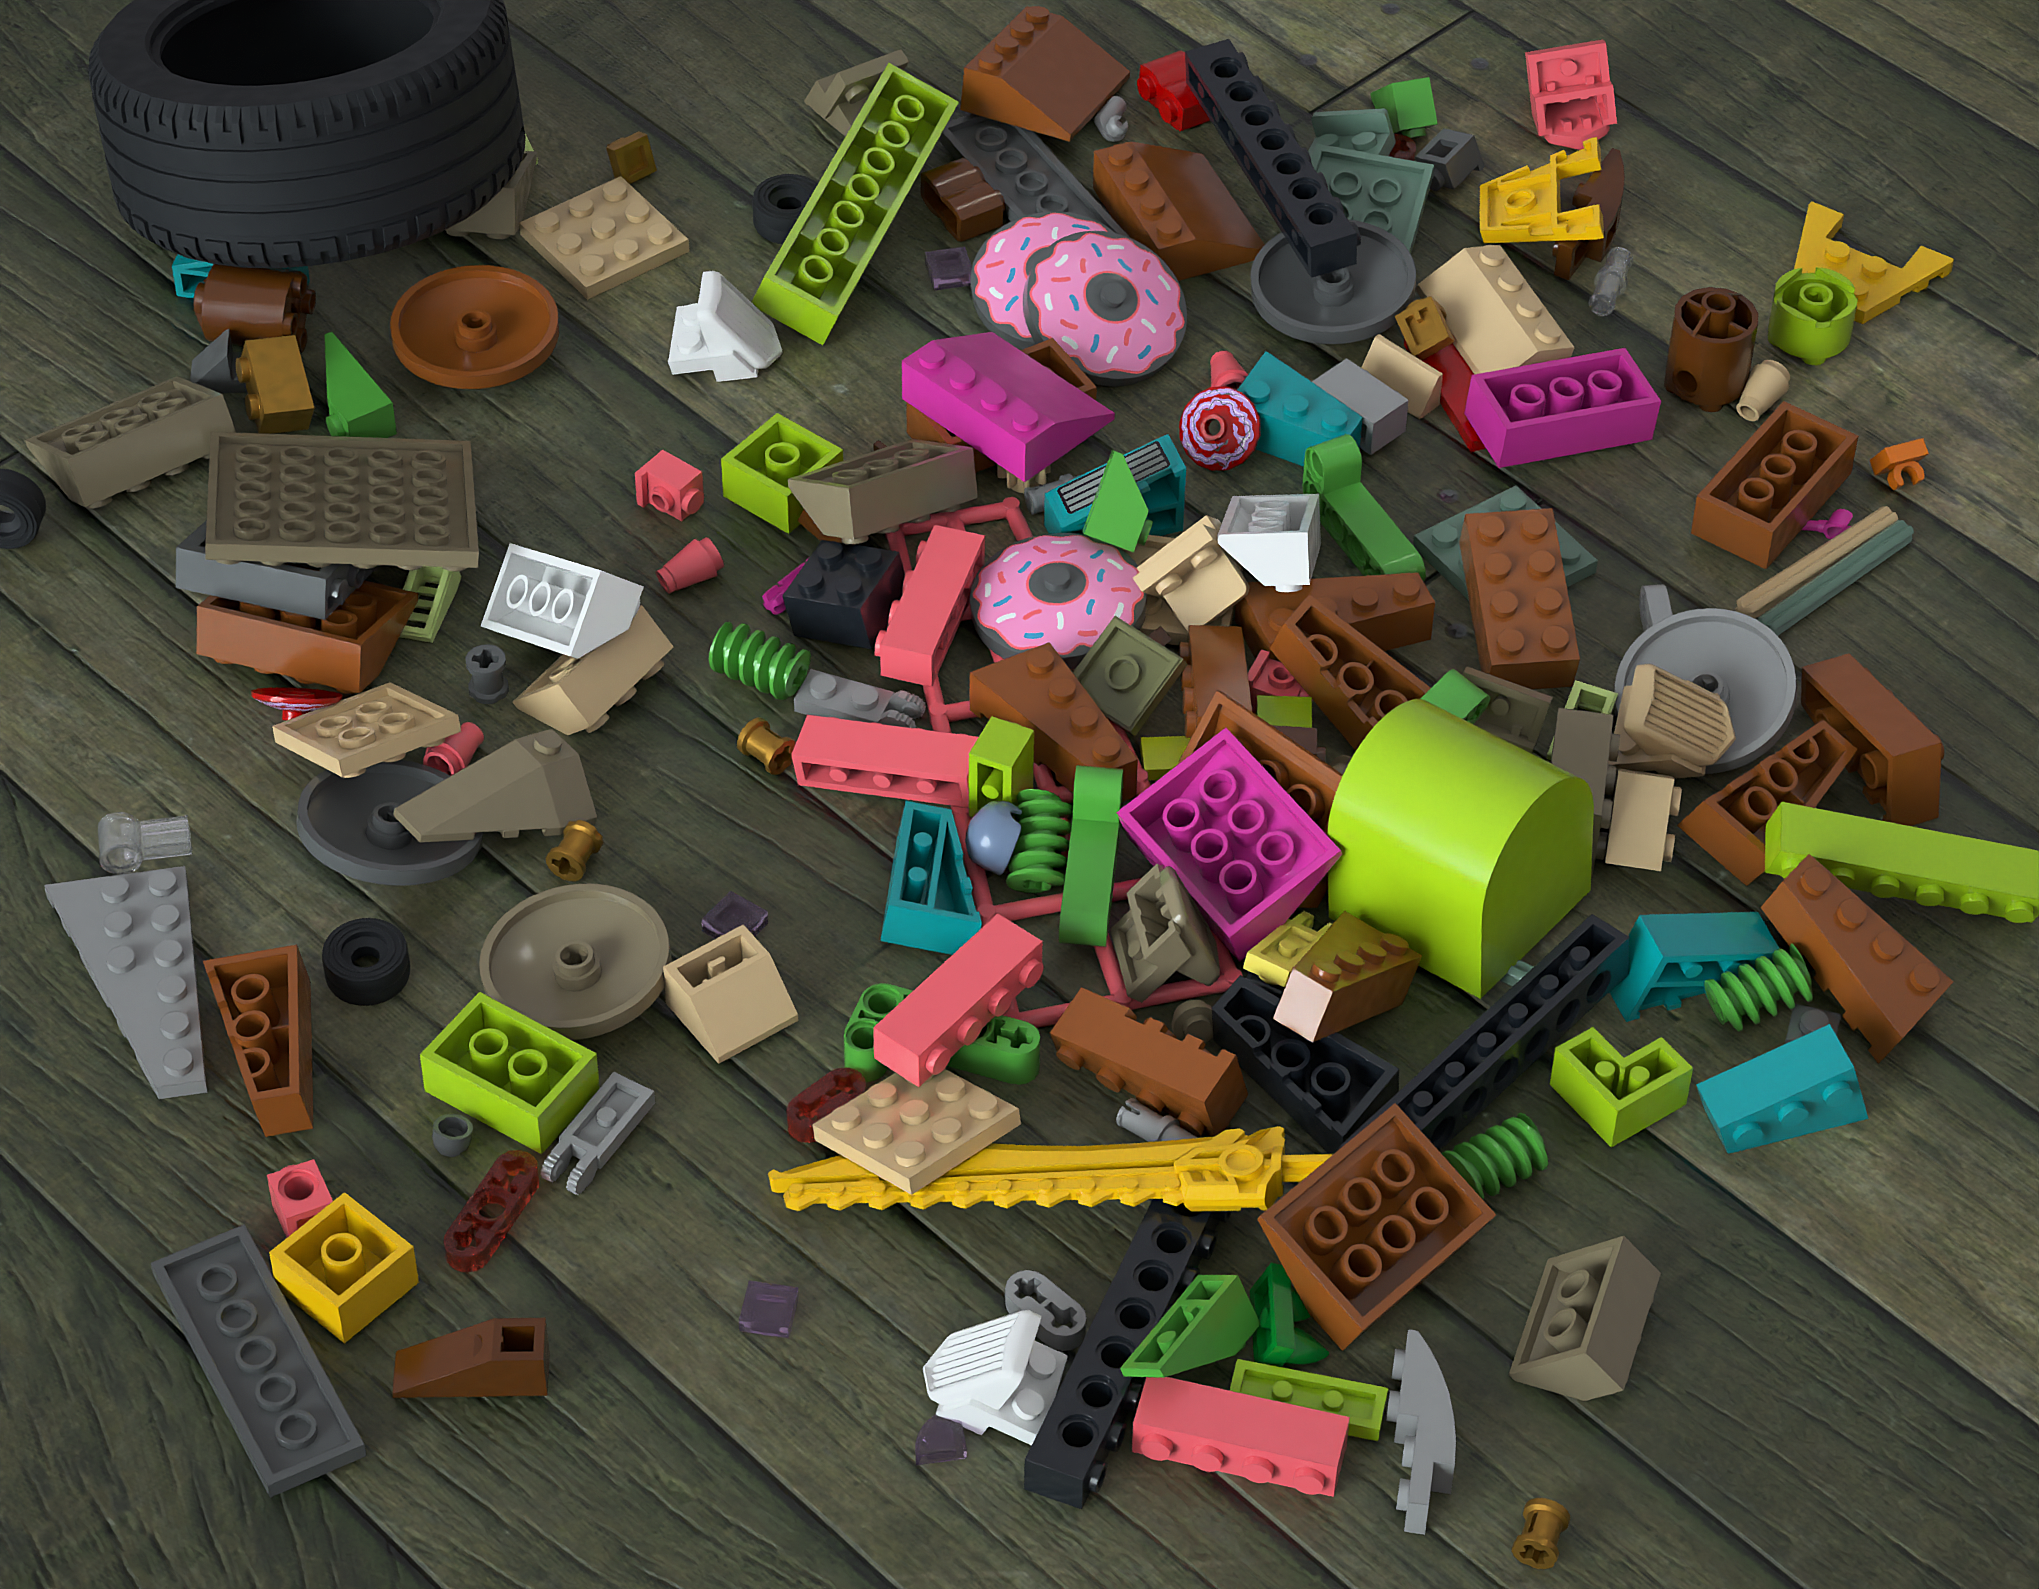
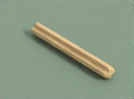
[1735,506,1898,619]

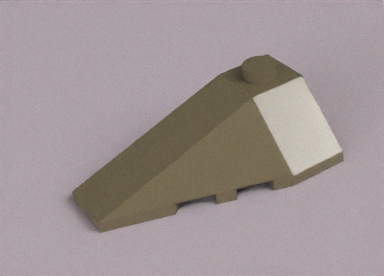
[393,729,597,843]

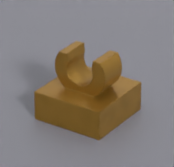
[606,131,657,184]

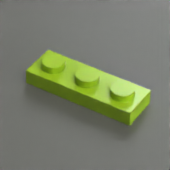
[1229,1359,1388,1441]

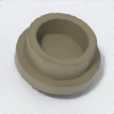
[1171,1000,1213,1042]

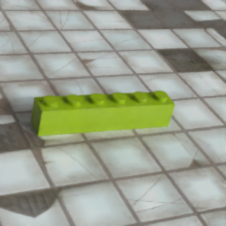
[1765,802,2039,923]

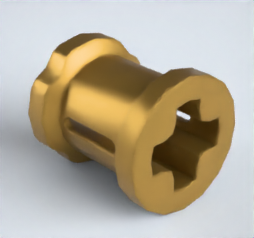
[737,717,796,775]
[546,820,604,882]
[1511,1498,1571,1569]

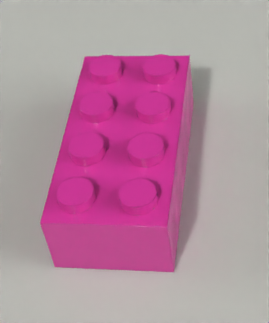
[1464,348,1661,468]

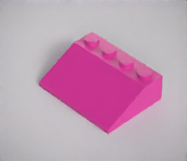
[902,332,1115,482]
[1116,728,1342,962]

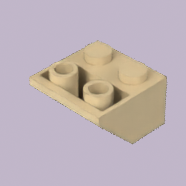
[663,924,798,1064]

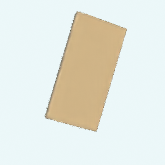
[1361,334,1443,419]

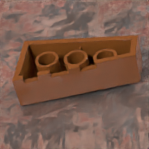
[1235,573,1435,662]
[1178,625,1252,739]
[1760,854,1954,1064]
[203,944,313,1137]

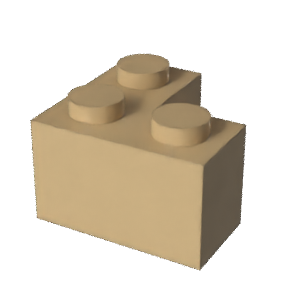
[1605,769,1682,871]

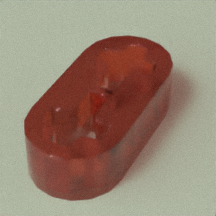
[786,1067,866,1143]

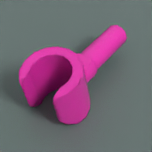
[1802,509,1853,539]

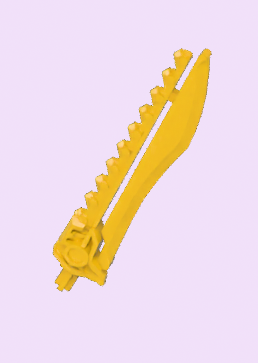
[768,1126,1332,1211]

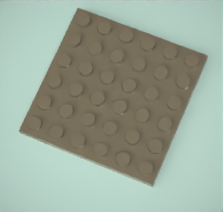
[205,432,479,571]

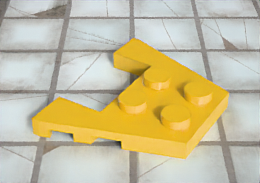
[1480,137,1604,243]
[1794,201,1954,324]

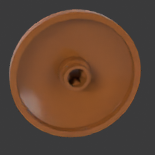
[390,265,559,389]

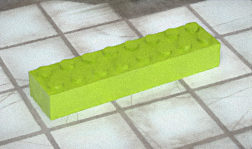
[752,63,959,345]

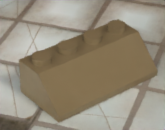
[788,439,978,544]

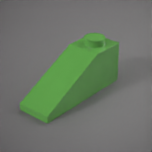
[324,332,397,438]
[1120,1275,1260,1378]

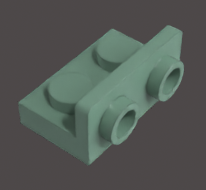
[1308,108,1396,158]

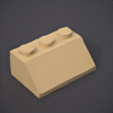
[513,605,673,735]

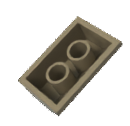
[1509,1236,1661,1401]

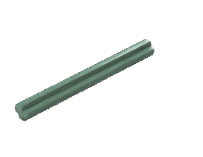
[1758,520,1914,636]

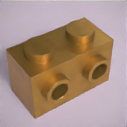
[236,335,315,434]

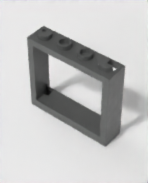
[176,520,380,620]

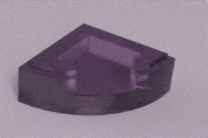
[915,1414,967,1465]

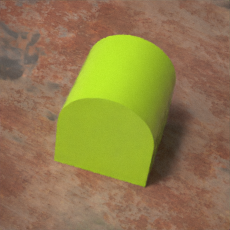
[1327,699,1594,999]

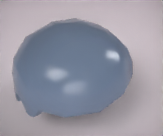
[965,801,1022,875]

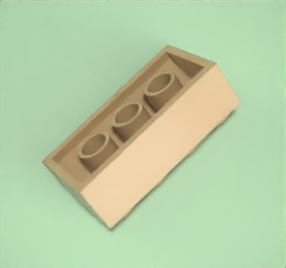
[1416,245,1574,374]

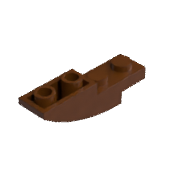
[1552,148,1625,280]

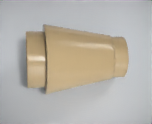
[1736,360,1790,421]

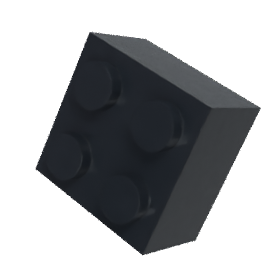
[782,540,905,649]

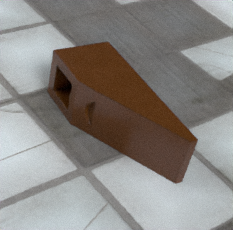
[392,1317,550,1398]

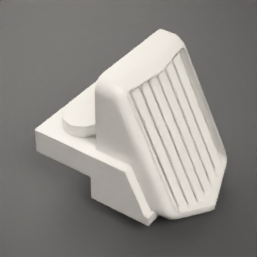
[668,271,783,382]
[923,1310,1068,1445]

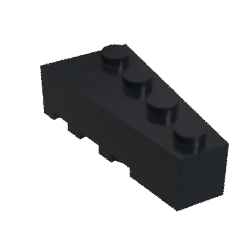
[1212,975,1399,1155]

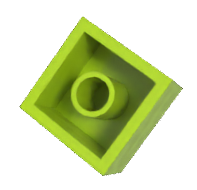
[721,413,844,534]

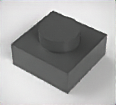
[1785,1004,1841,1044]

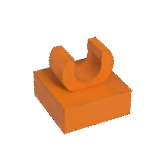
[1870,438,1929,490]

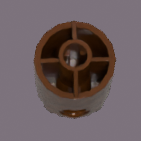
[193,264,316,353]
[1664,287,1758,412]

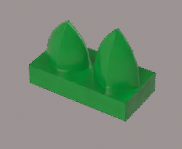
[1249,1262,1329,1367]

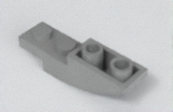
[1386,1330,1456,1535]

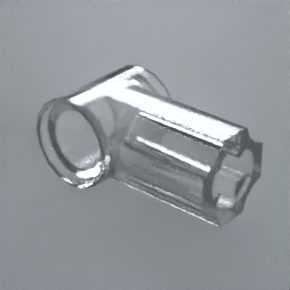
[98,812,193,874]

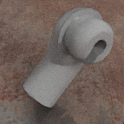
[1094,96,1128,142]

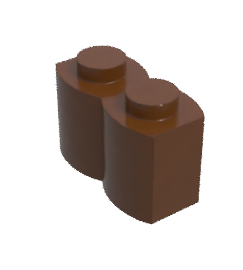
[920,158,1006,242]

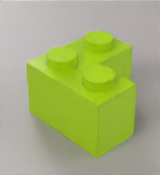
[1550,1027,1693,1148]

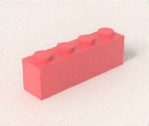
[875,524,985,687]
[791,715,979,808]
[874,914,1044,1087]
[1132,1377,1350,1497]

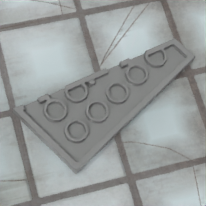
[44,866,207,1099]

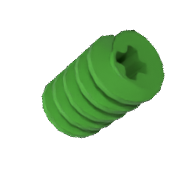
[708,622,811,700]
[1006,789,1073,893]
[1704,943,1813,1032]
[1441,1113,1548,1199]

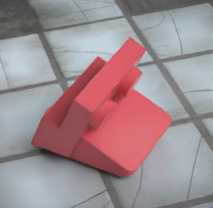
[1525,39,1617,150]

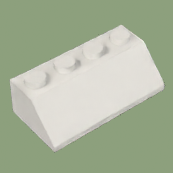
[1218,494,1321,592]
[481,543,644,659]

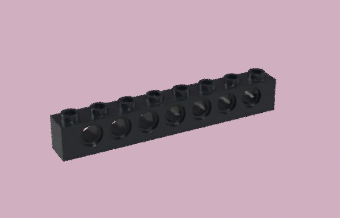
[1185,39,1361,278]
[1339,914,1629,1151]
[1024,1199,1232,1509]

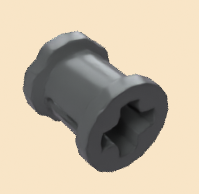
[465,644,509,704]

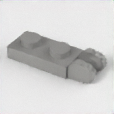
[794,669,926,728]
[540,1072,655,1195]

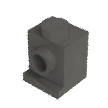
[1415,128,1485,191]

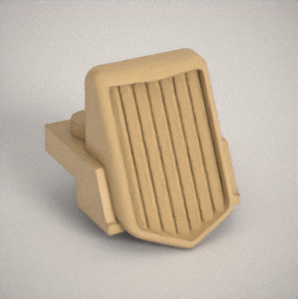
[1133,515,1249,631]
[1608,664,1736,778]

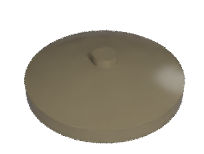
[479,883,672,1040]

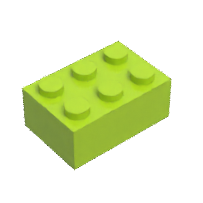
[420,992,600,1154]

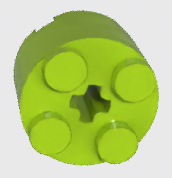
[1768,267,1858,366]

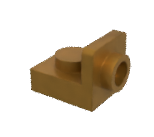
[1395,296,1455,360]

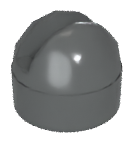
[432,1114,473,1157]

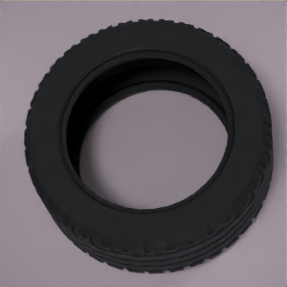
[88,0,526,268]

